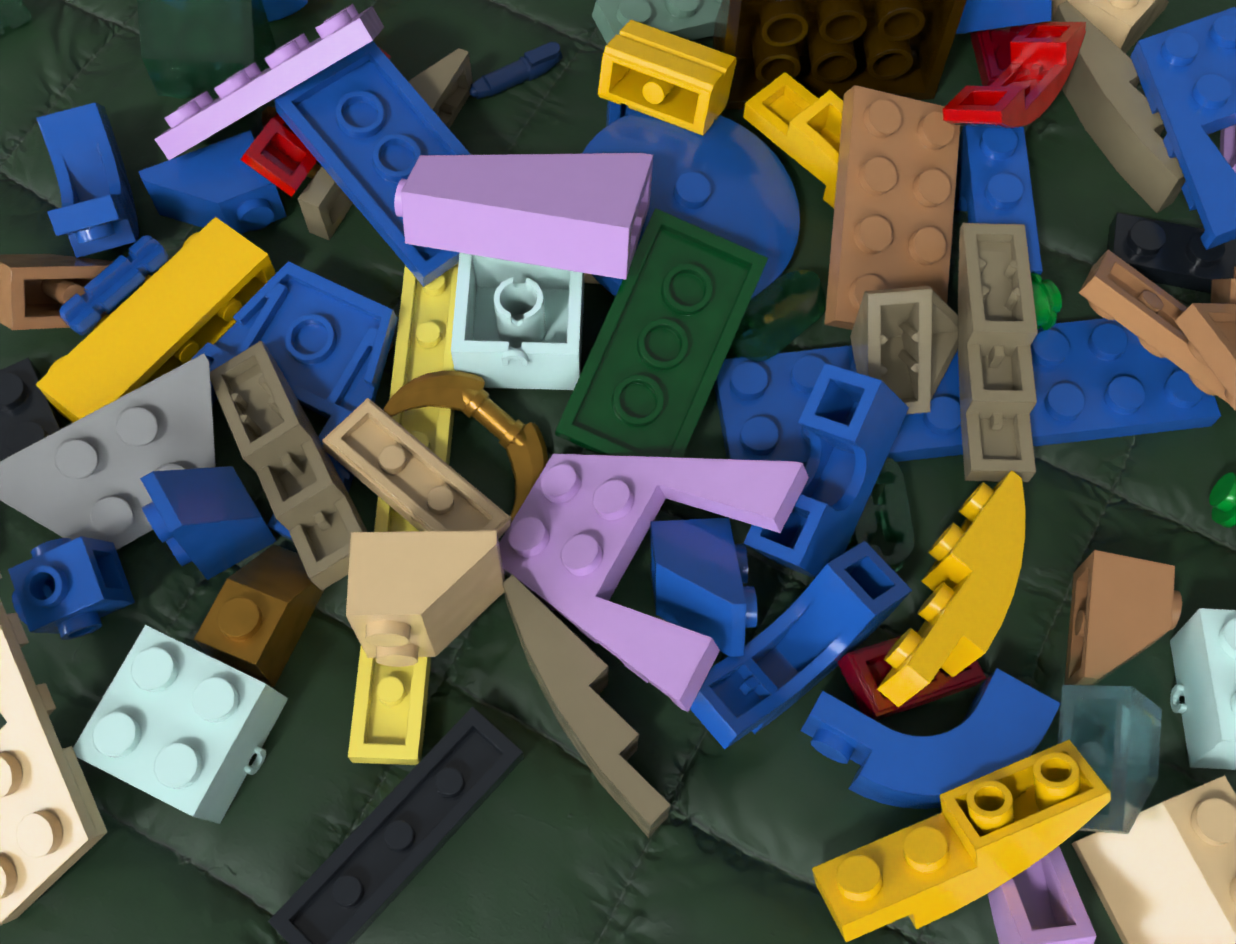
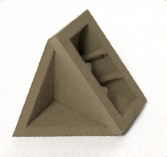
[850,286,958,414]

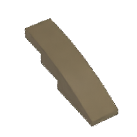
[1052,1,1186,213]
[298,48,473,240]
[958,223,1038,482]
[210,341,367,590]
[503,574,670,838]

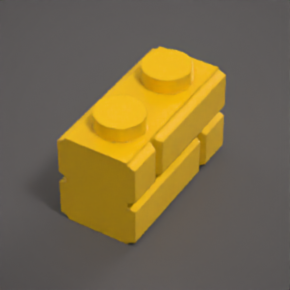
[598,20,737,136]

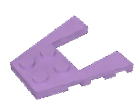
[499,454,809,712]

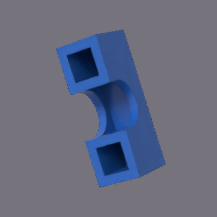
[954,126,1043,276]
[743,363,909,579]

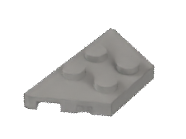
[0,353,216,550]

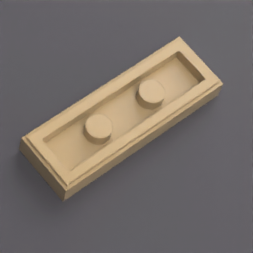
[322,398,511,539]

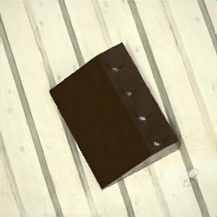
[712,0,967,109]

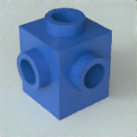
[8,536,135,640]

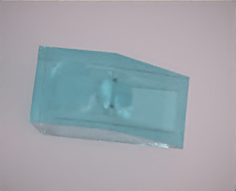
[1058,685,1162,834]

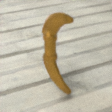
[383,371,548,522]

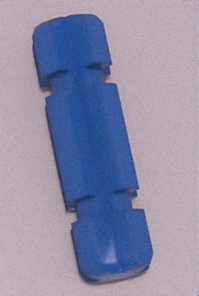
[59,235,169,335]

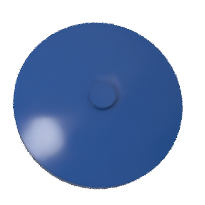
[582,111,800,308]

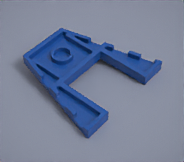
[1130,7,1236,250]
[191,261,398,541]

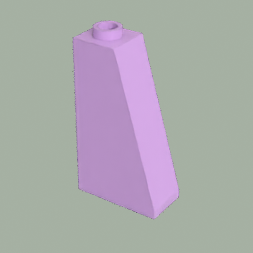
[394,153,653,280]

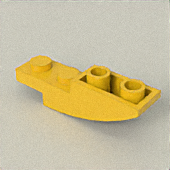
[743,72,843,208]
[877,470,1025,707]
[812,739,1111,942]

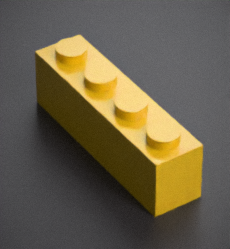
[36,217,276,423]

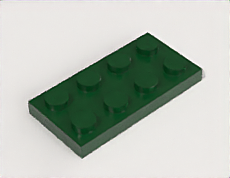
[555,208,768,458]

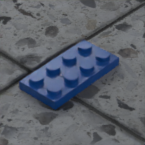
[274,41,471,287]

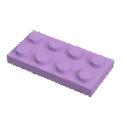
[155,4,384,160]

